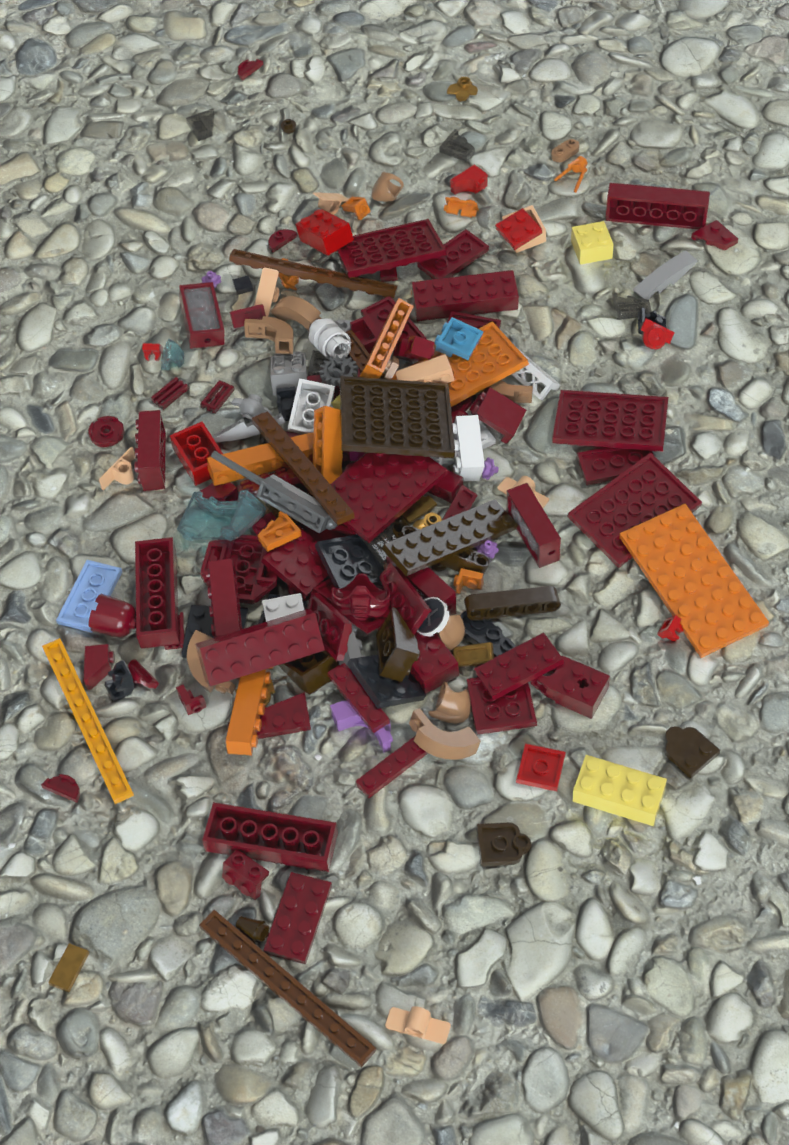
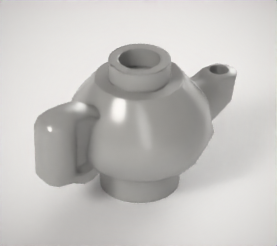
[231,394,272,422]

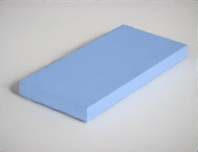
[56,560,122,633]

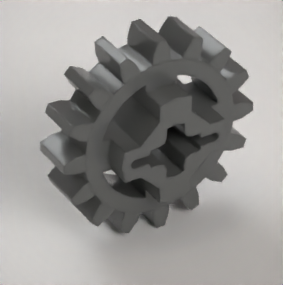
[319,355,358,388]

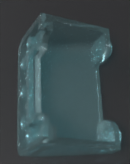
[177,490,266,541]

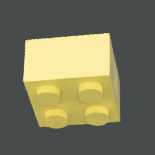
[571,221,613,265]

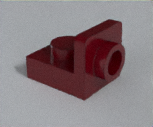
[176,684,206,716]

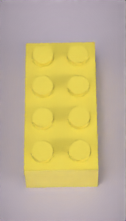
[572,755,667,826]

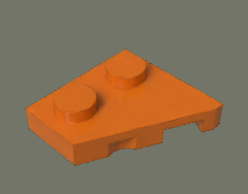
[258,511,301,551]

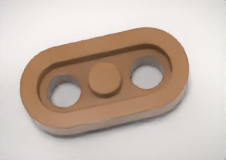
[551,139,579,162]

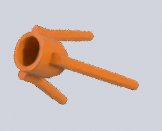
[554,156,588,193]

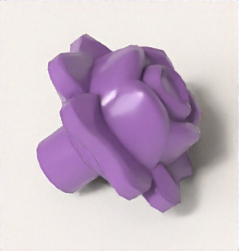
[201,271,221,288]
[482,457,499,480]
[475,540,499,559]

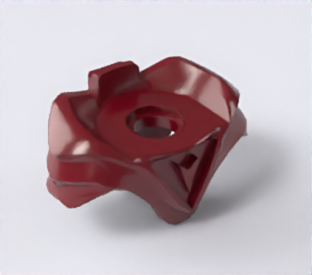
[331,573,391,620]

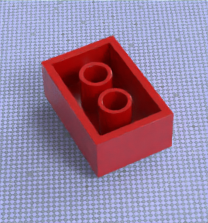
[295,209,354,256]
[170,421,223,486]

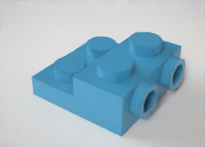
[434,317,484,360]

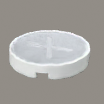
[417,597,449,637]

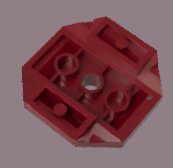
[200,533,278,604]

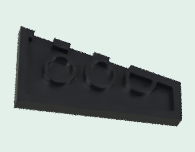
[460,611,516,658]

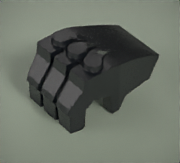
[638,308,666,335]
[276,386,296,421]
[104,660,134,700]

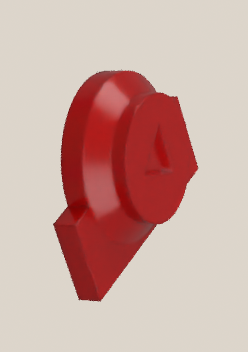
[640,318,675,349]

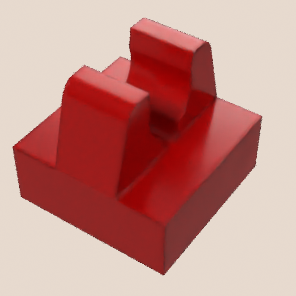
[142,343,163,361]
[657,615,684,641]

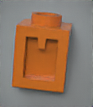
[342,196,371,220]
[453,568,484,594]

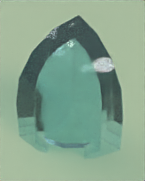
[161,339,184,370]

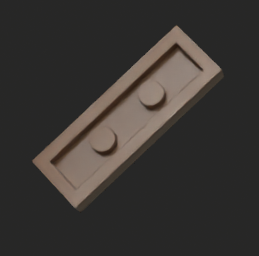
[384,356,399,380]

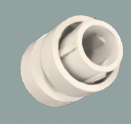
[309,318,351,360]

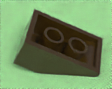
[376,607,420,682]
[279,650,338,695]

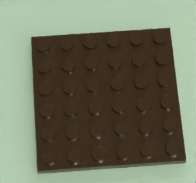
[340,376,455,458]

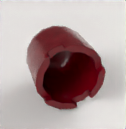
[88,593,136,638]

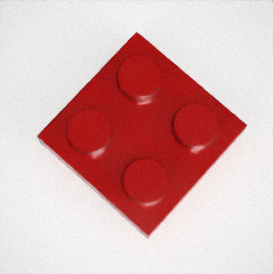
[495,208,542,250]
[516,743,566,792]

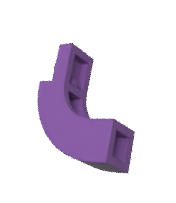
[330,700,393,753]

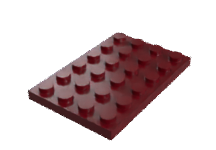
[337,219,447,278]
[552,390,669,451]
[330,453,448,543]
[567,453,702,568]

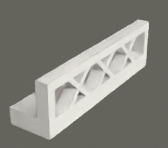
[511,348,561,400]

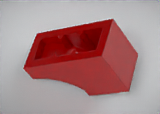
[450,164,488,195]

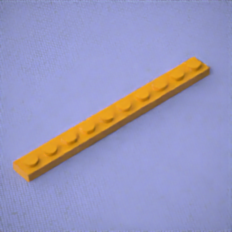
[42,638,134,804]

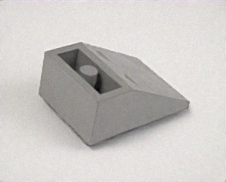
[271,351,307,395]

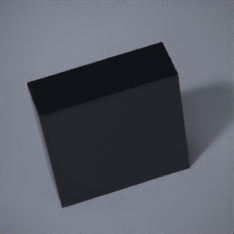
[232,275,254,295]

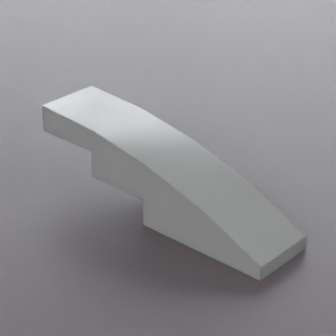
[633,251,698,302]
[212,413,286,442]

